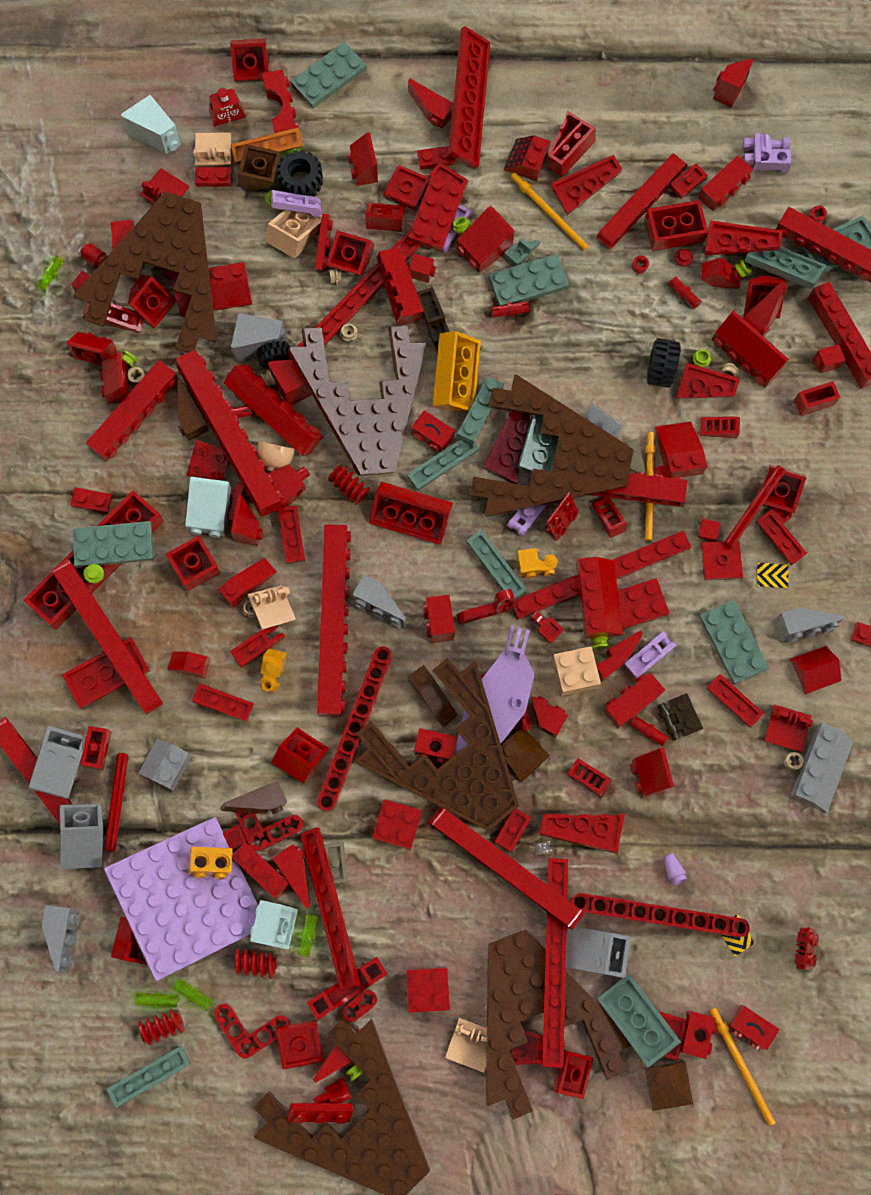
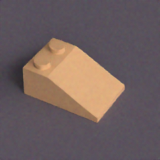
[264,210,322,259]

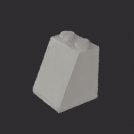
[231,313,288,363]
[60,804,103,869]

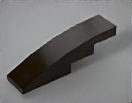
[417,287,450,355]

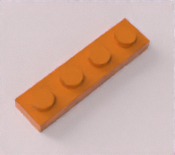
[231,128,303,163]

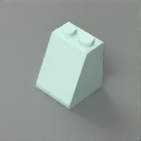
[121,95,181,154]
[185,477,232,538]

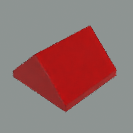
[365,203,404,232]
[790,646,842,695]
[552,1049,593,1099]

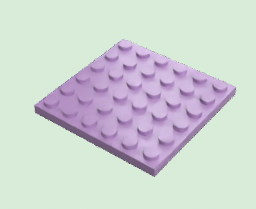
[104,817,258,982]

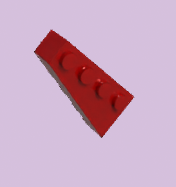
[376,247,424,326]

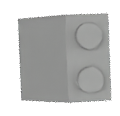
[138,738,192,791]

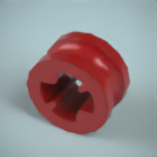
[809,205,827,223]
[632,255,649,274]

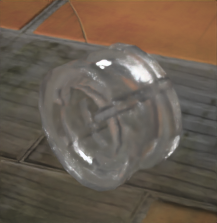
[533,841,553,855]

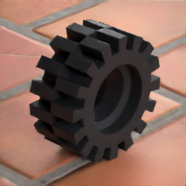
[257,341,292,369]

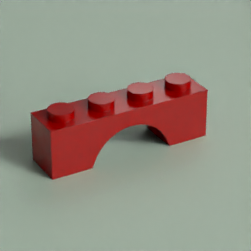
[262,69,299,133]
[307,957,388,1020]

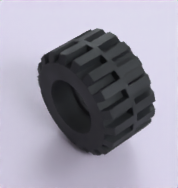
[277,150,323,197]
[647,338,681,388]

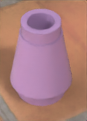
[663,854,687,885]

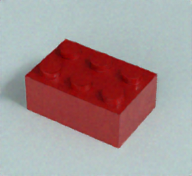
[644,200,708,252]

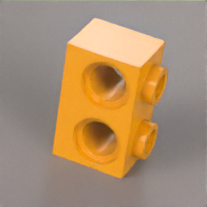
[188,847,232,879]

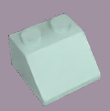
[250,900,298,950]

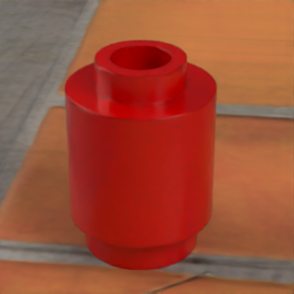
[80,243,108,268]

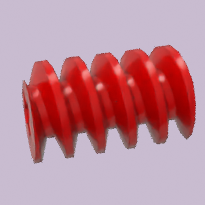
[328,465,370,505]
[234,948,278,979]
[138,1009,185,1045]

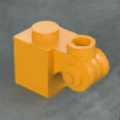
[516,548,558,579]
[260,648,287,693]

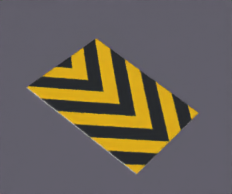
[757,563,789,588]
[717,914,755,956]

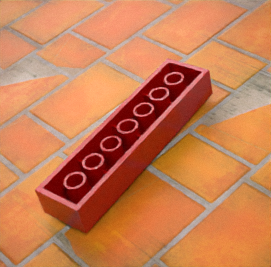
[23,490,164,630]

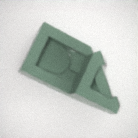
[503,239,540,266]

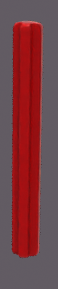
[725,465,786,547]
[104,753,129,852]

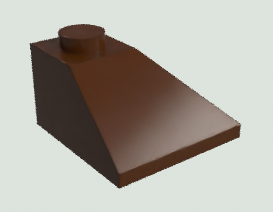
[238,144,281,190]
[501,728,550,782]
[645,1061,693,1111]

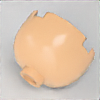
[256,441,295,471]

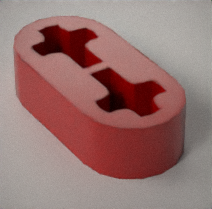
[342,990,377,1022]

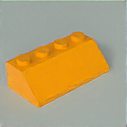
[433,331,481,413]

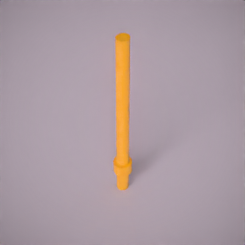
[510,173,589,251]
[645,432,656,541]
[709,1007,776,1126]

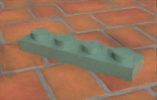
[457,376,504,445]
[407,439,479,491]
[466,530,527,599]
[106,1046,191,1108]

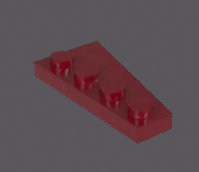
[482,411,531,484]

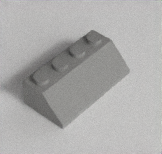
[790,722,854,813]

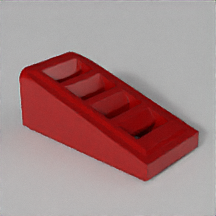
[700,416,740,439]
[592,497,627,538]
[567,758,612,797]

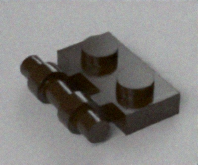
[657,693,703,741]

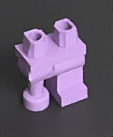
[743,133,791,173]

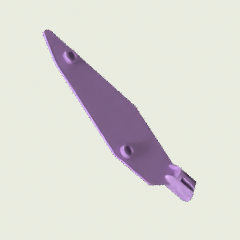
[454,625,535,755]

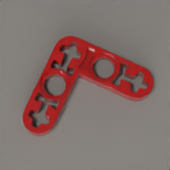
[457,589,515,624]
[235,812,304,851]
[214,1003,290,1058]

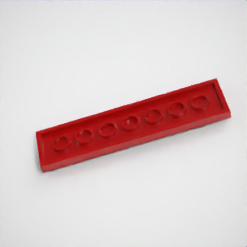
[448,26,491,169]

